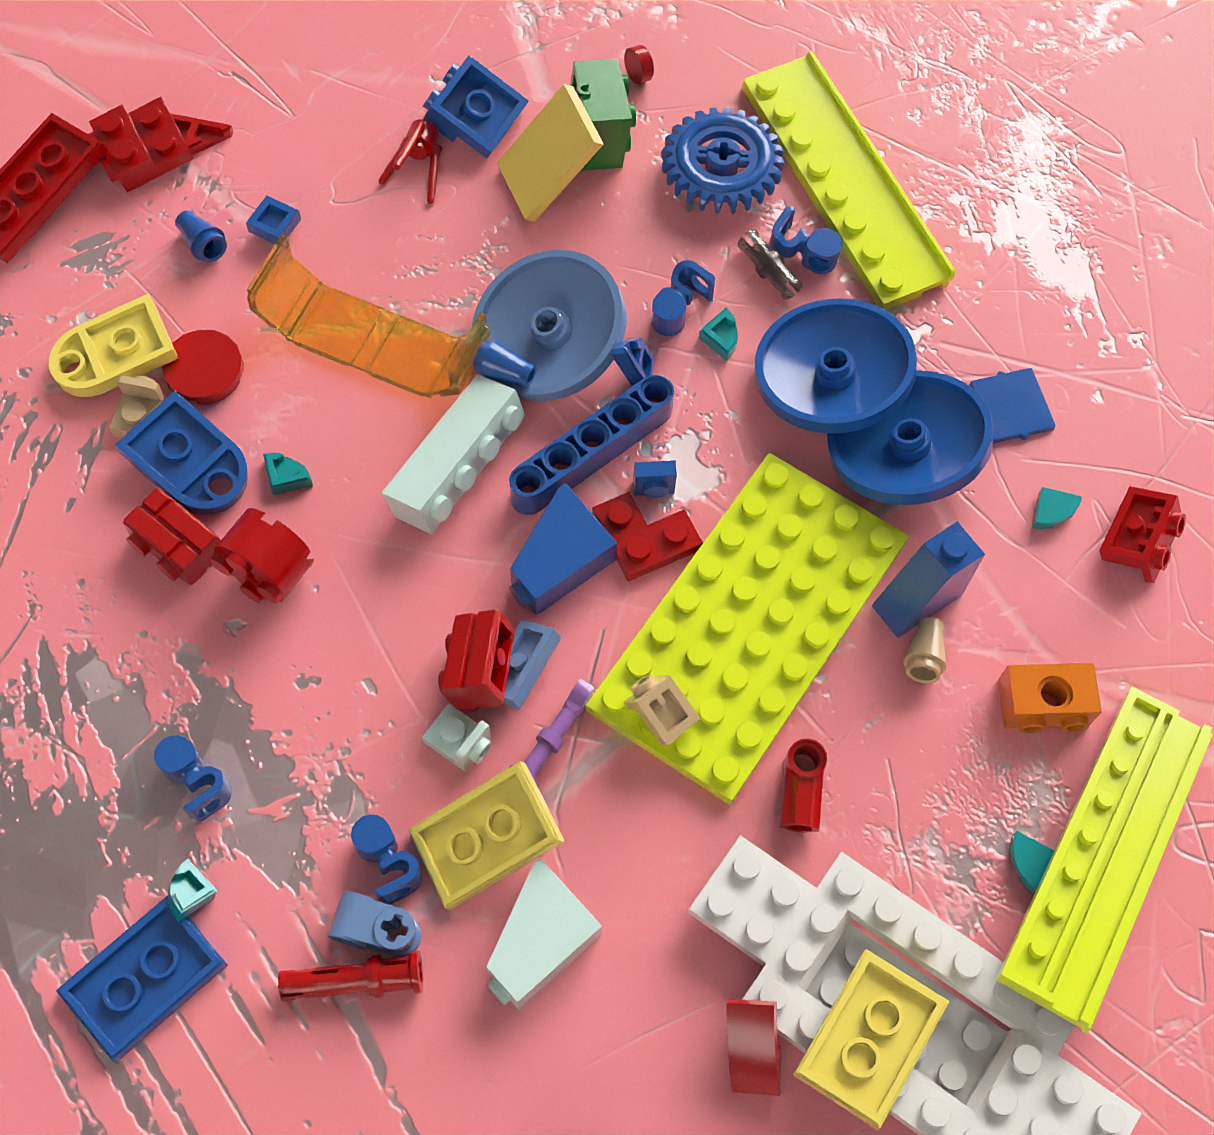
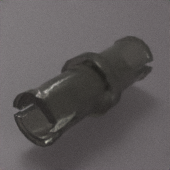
[738,229,803,300]

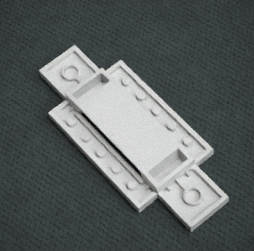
[688,835,1142,1135]

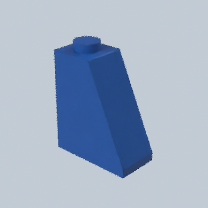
[509,483,617,616]
[872,521,985,638]

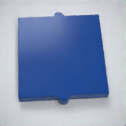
[969,367,1056,444]

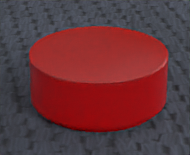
[624,44,654,84]

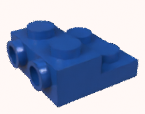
[423,55,529,158]

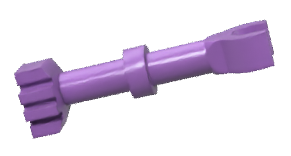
[510,679,595,789]

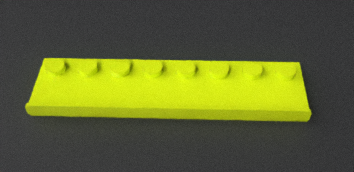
[742,51,955,310]
[996,686,1213,1034]

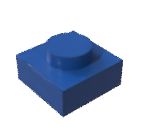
[246,195,301,247]
[633,460,677,498]

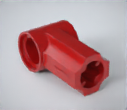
[780,738,827,833]

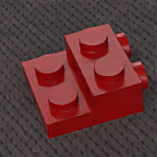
[88,96,194,193]

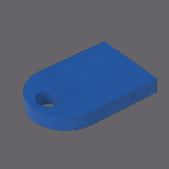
[115,391,248,515]

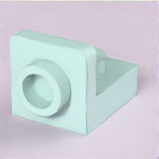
[422,704,492,772]

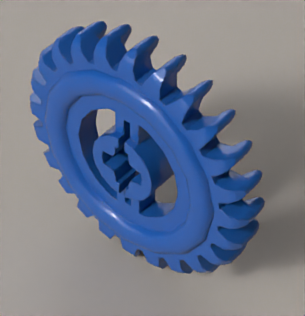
[661,107,785,215]

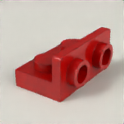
[1099,486,1186,583]

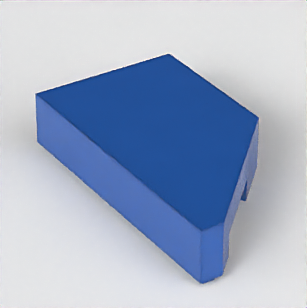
[611,337,655,386]

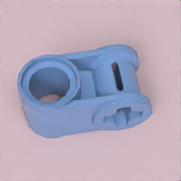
[327,891,422,957]

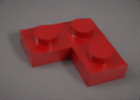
[592,492,703,582]

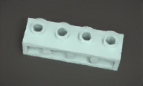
[381,374,525,535]

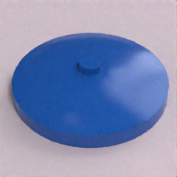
[755,298,917,433]
[827,370,994,505]

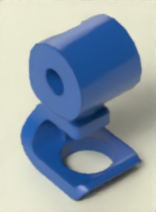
[768,206,842,274]
[651,260,716,336]
[154,735,232,822]
[351,814,422,905]

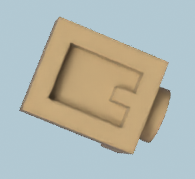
[109,375,165,438]
[624,674,700,746]

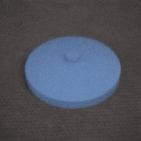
[471,250,627,401]

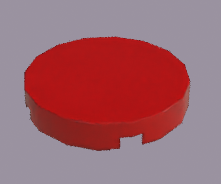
[162,330,244,404]

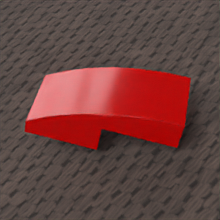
[726,999,781,1096]

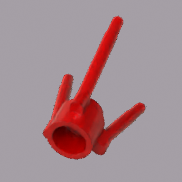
[378,119,443,204]

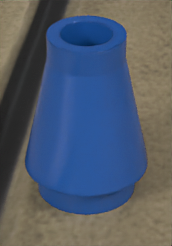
[175,210,227,262]
[473,341,537,388]

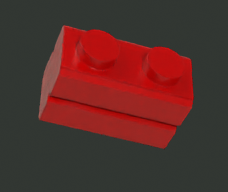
[123,488,220,586]
[438,609,515,711]

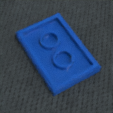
[55,895,228,1063]

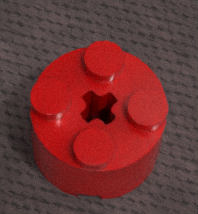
[209,508,314,604]

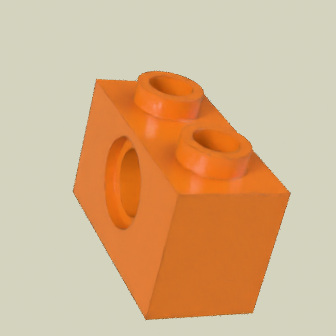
[998,663,1102,733]

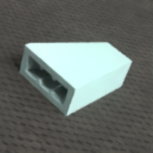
[486,858,602,1010]

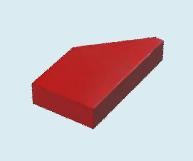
[171,113,234,155]

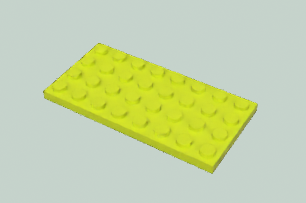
[585,452,909,805]

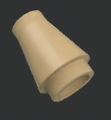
[903,617,946,683]

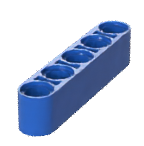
[509,375,674,515]

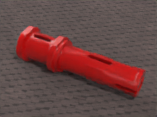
[278,950,424,1002]

